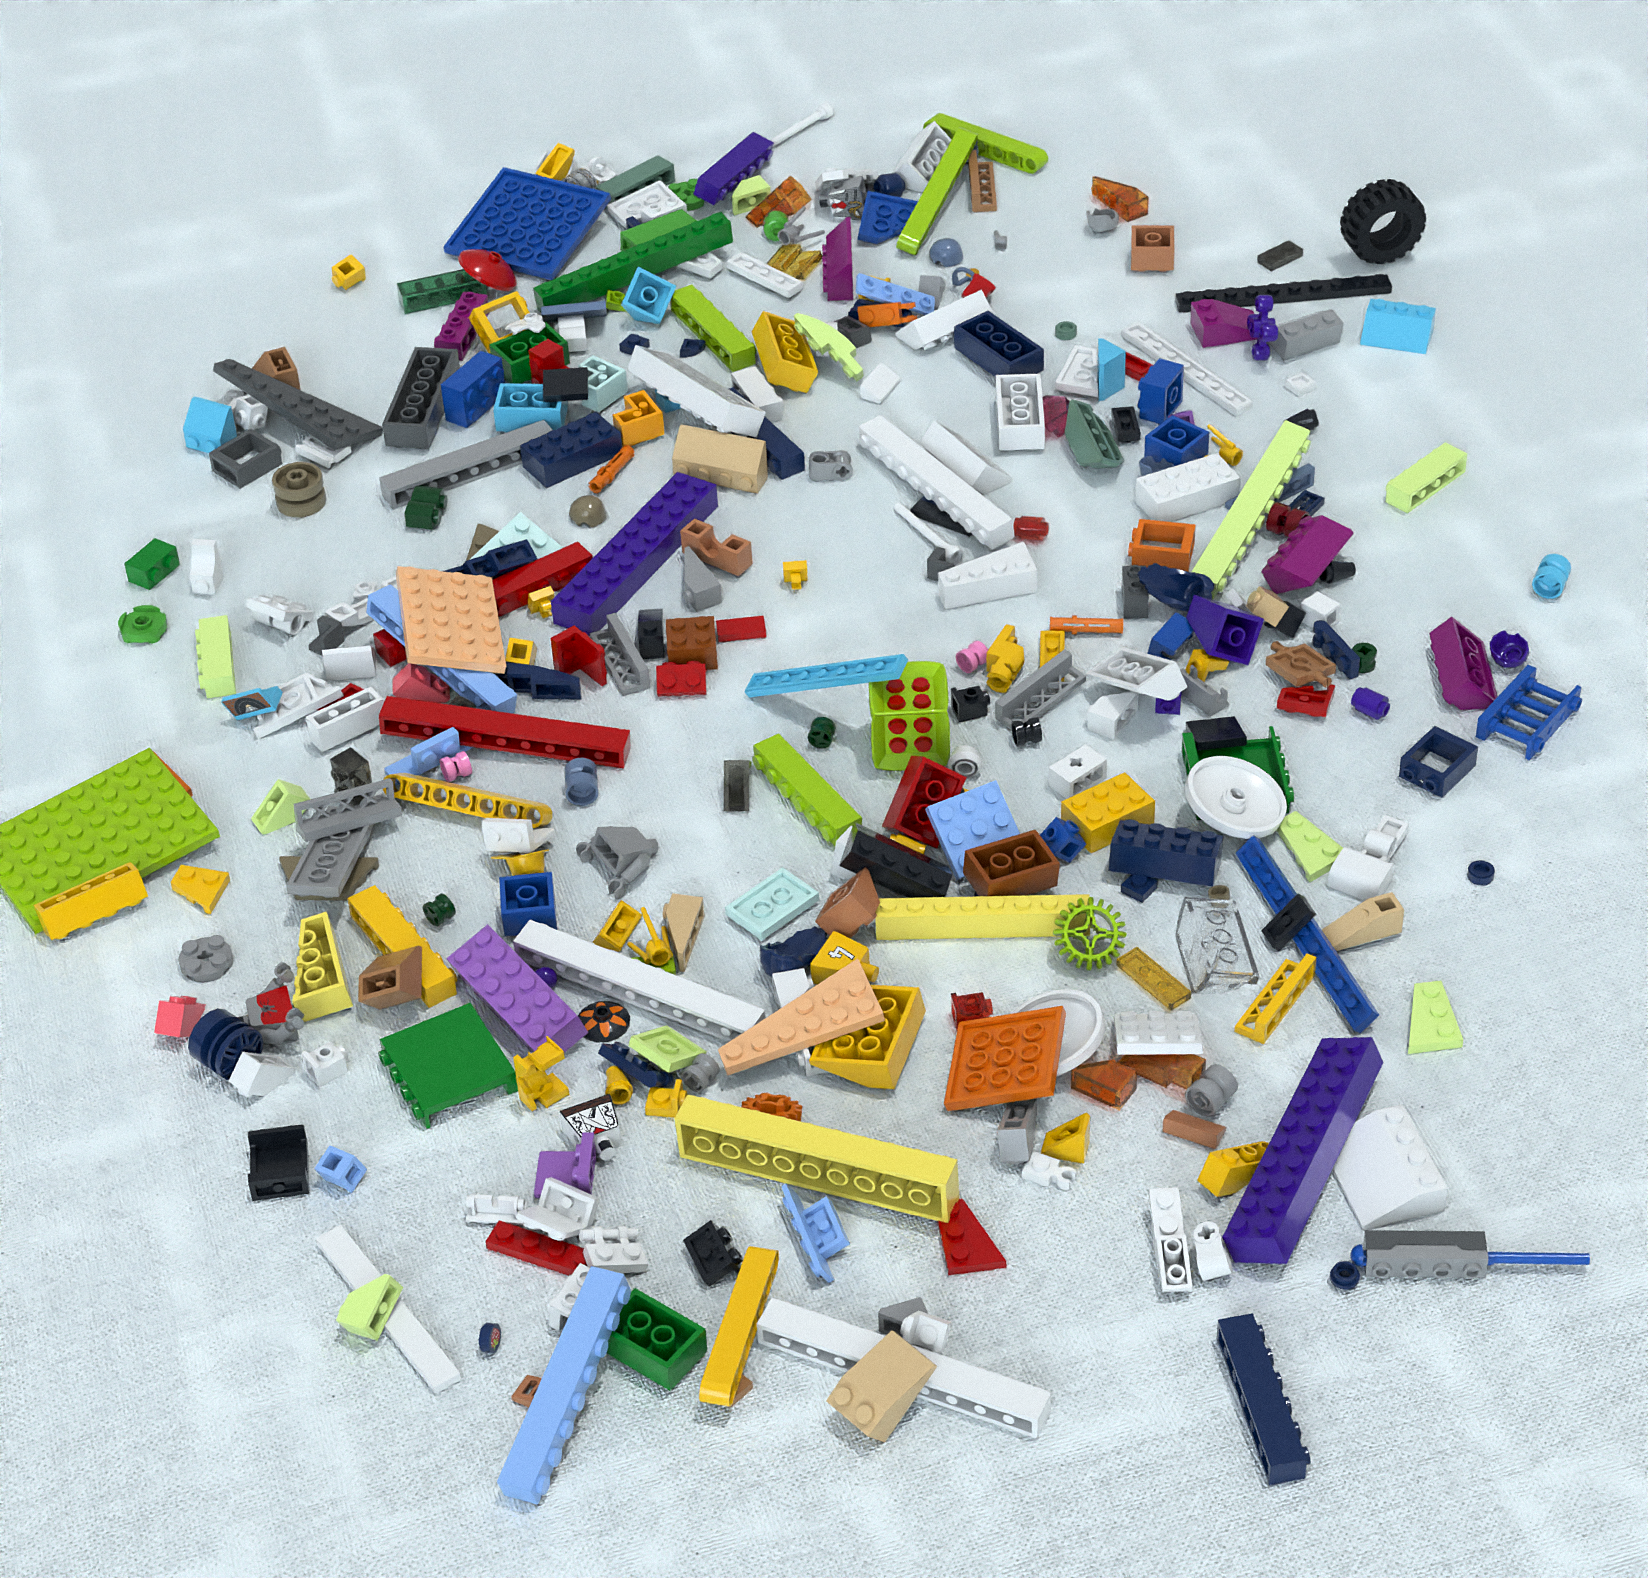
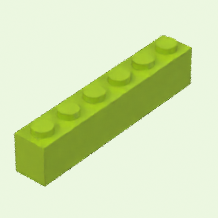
[670,284,757,372]
[752,733,862,846]

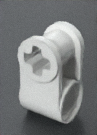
[1193,1221,1233,1281]

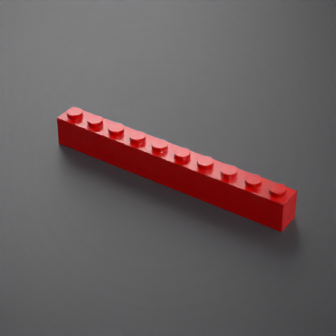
[373,541,593,667]
[379,696,631,768]

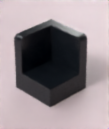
[1264,601,1306,638]

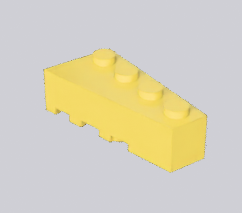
[292,911,353,1022]

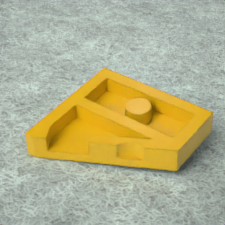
[171,865,230,914]

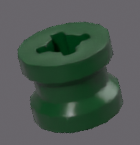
[1352,642,1377,673]
[807,717,836,749]
[422,893,456,927]

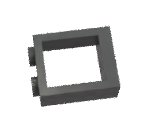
[209,429,282,489]

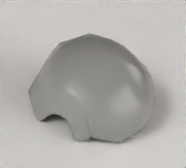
[1086,208,1119,232]

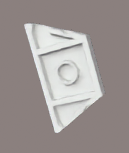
[254,672,344,739]

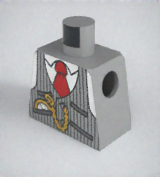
[819,176,867,221]

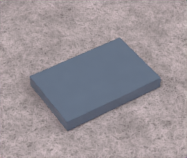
[541,301,607,322]

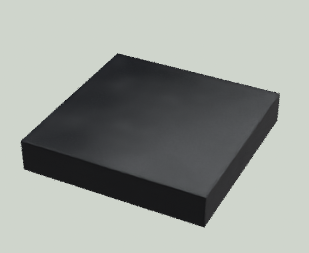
[543,367,588,402]
[1186,716,1247,751]

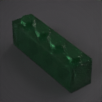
[397,269,487,314]

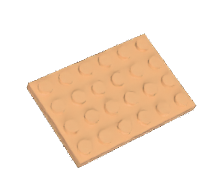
[396,566,506,674]

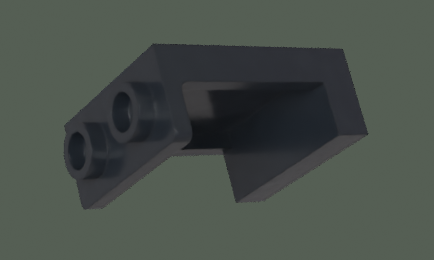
[248,1124,310,1201]

